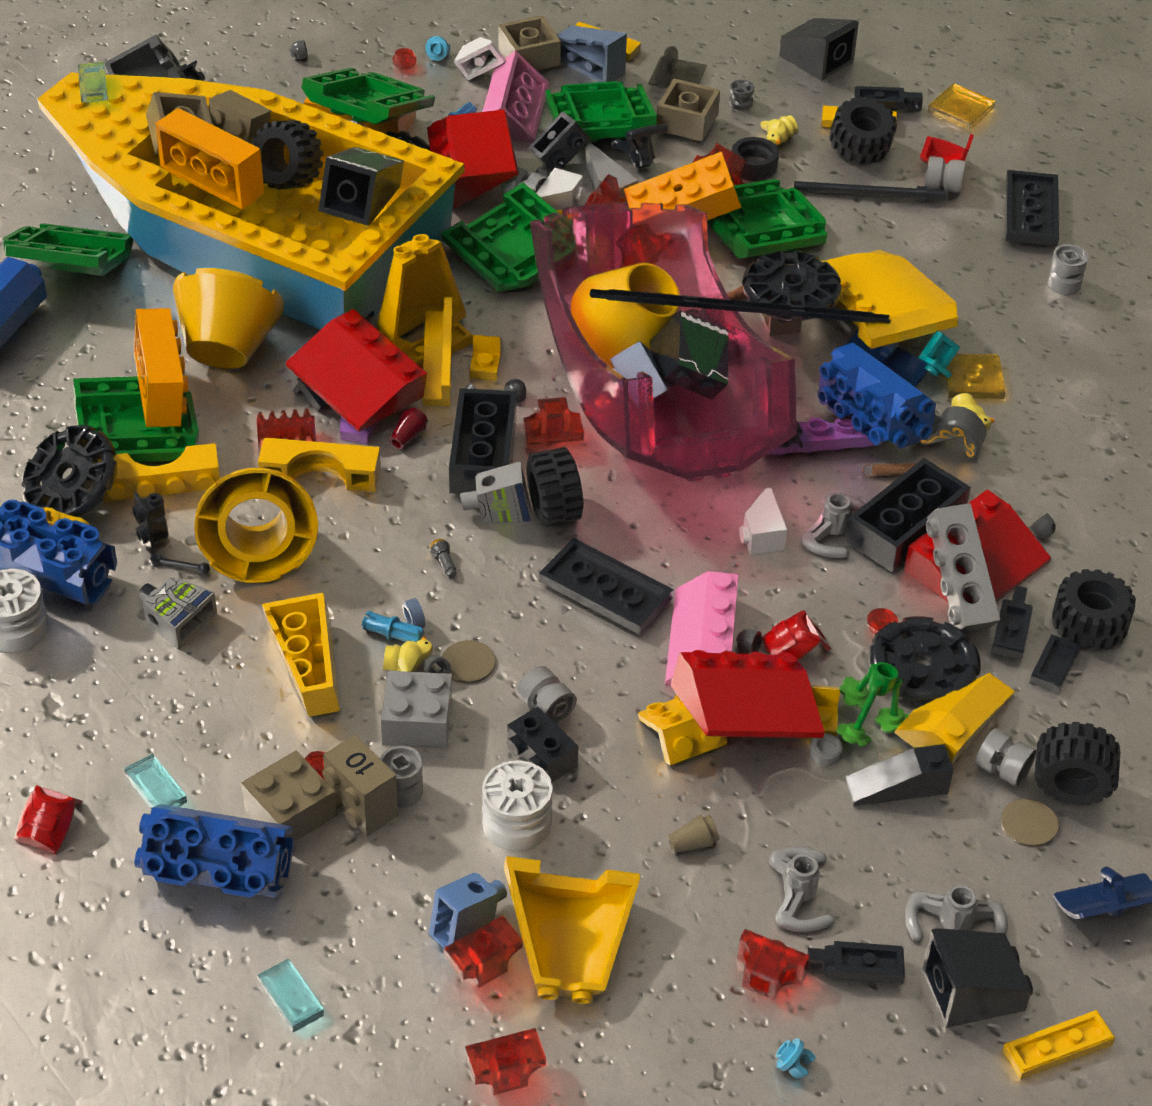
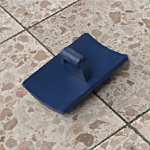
[845,329,927,387]
[1053,867,1152,919]

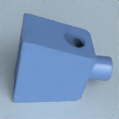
[428,873,507,956]

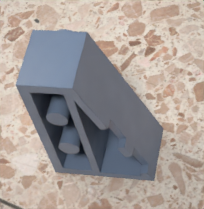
[557,25,627,82]
[610,341,671,408]

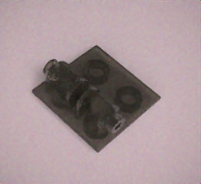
[648,46,707,88]

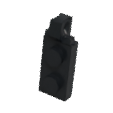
[854,86,923,111]
[991,585,1033,660]
[806,941,905,983]

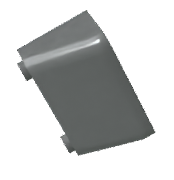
[105,35,186,78]

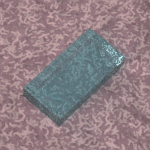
[78,62,108,102]
[124,753,187,809]
[257,959,324,1033]

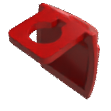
[919,134,974,164]
[762,610,832,660]
[15,785,83,855]

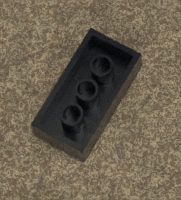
[449,388,517,494]
[846,458,971,572]

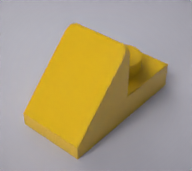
[469,335,503,381]
[811,685,840,737]

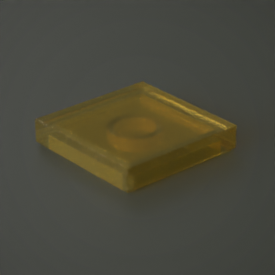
[928,83,996,130]
[945,353,1006,399]

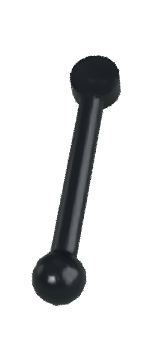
[150,554,210,574]

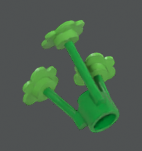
[836,662,909,747]

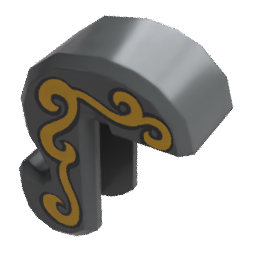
[919,406,987,459]

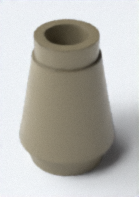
[667,815,720,854]

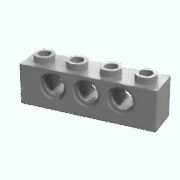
[926,503,1000,632]

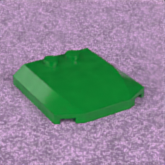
[301,67,435,124]
[545,81,657,142]
[706,179,828,259]
[441,182,582,292]
[3,223,133,276]
[73,376,199,463]

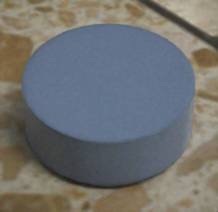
[402,598,426,628]

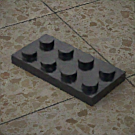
[1005,170,1059,246]
[539,538,674,635]

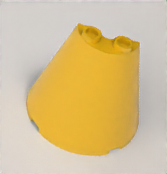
[376,234,466,354]
[504,856,640,1004]

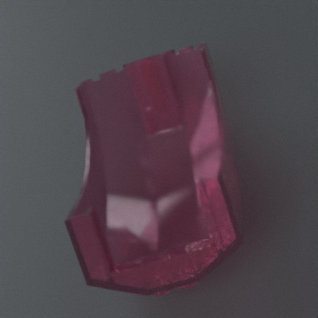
[530,202,797,482]

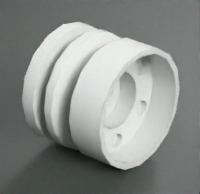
[0,569,48,653]
[482,760,553,851]

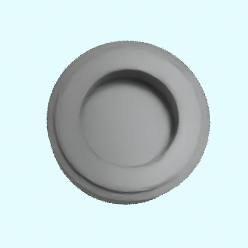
[809,734,843,766]

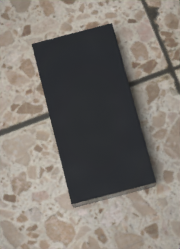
[1029,634,1081,694]

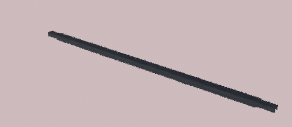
[589,289,891,324]

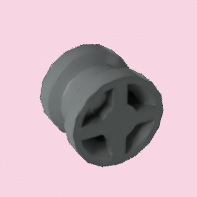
[729,80,754,110]

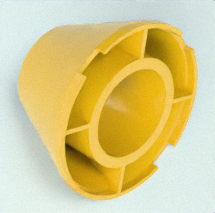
[571,263,680,368]
[173,268,284,369]
[194,468,318,583]

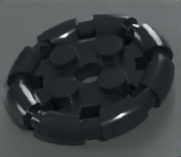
[742,251,842,321]
[21,425,117,521]
[868,616,981,706]

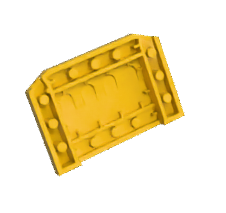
[821,250,958,349]

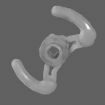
[801,492,865,558]
[769,846,835,933]
[905,885,1008,942]

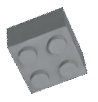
[381,671,452,748]

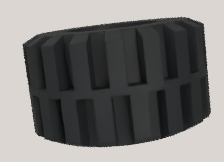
[829,97,897,165]
[252,120,323,190]
[526,447,584,527]
[1052,569,1136,651]
[1034,722,1121,805]

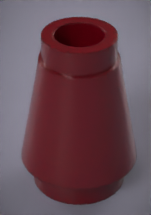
[389,408,428,450]

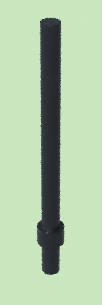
[793,181,948,202]

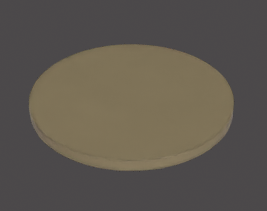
[442,640,495,683]
[1001,799,1059,847]

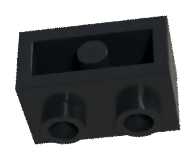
[528,111,591,172]
[506,706,579,783]

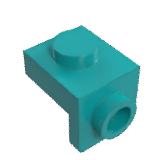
[918,331,961,378]

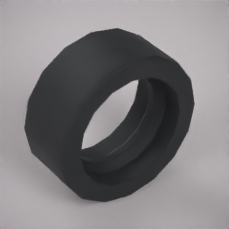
[730,137,779,181]

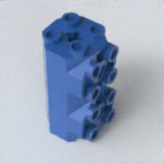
[0,257,47,348]
[817,343,936,449]
[0,499,117,604]
[134,804,294,898]

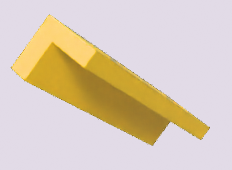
[422,297,453,406]

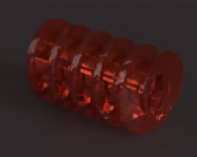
[256,408,316,446]

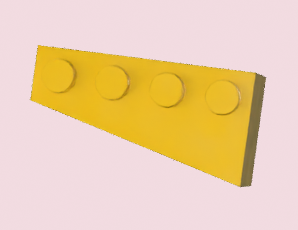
[262,593,340,717]

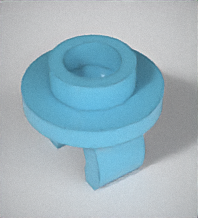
[425,36,451,61]
[776,1038,816,1079]

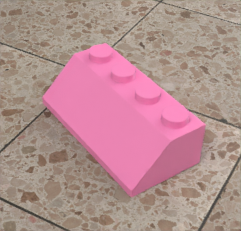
[483,50,549,143]
[665,571,738,686]

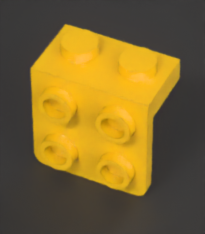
[638,695,727,765]

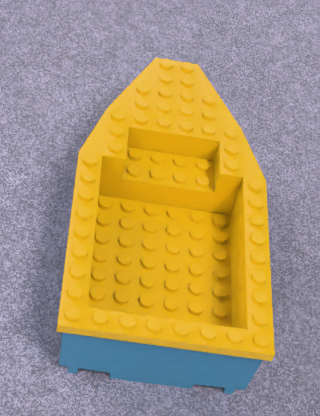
[38,73,464,330]

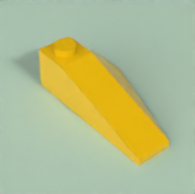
[895,673,1015,765]

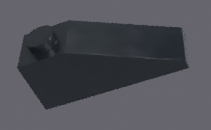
[845,744,954,806]

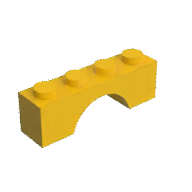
[258,438,381,492]
[98,443,220,502]

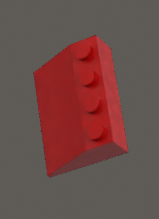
[427,109,519,210]
[286,309,427,432]
[904,489,1051,604]
[670,650,825,738]

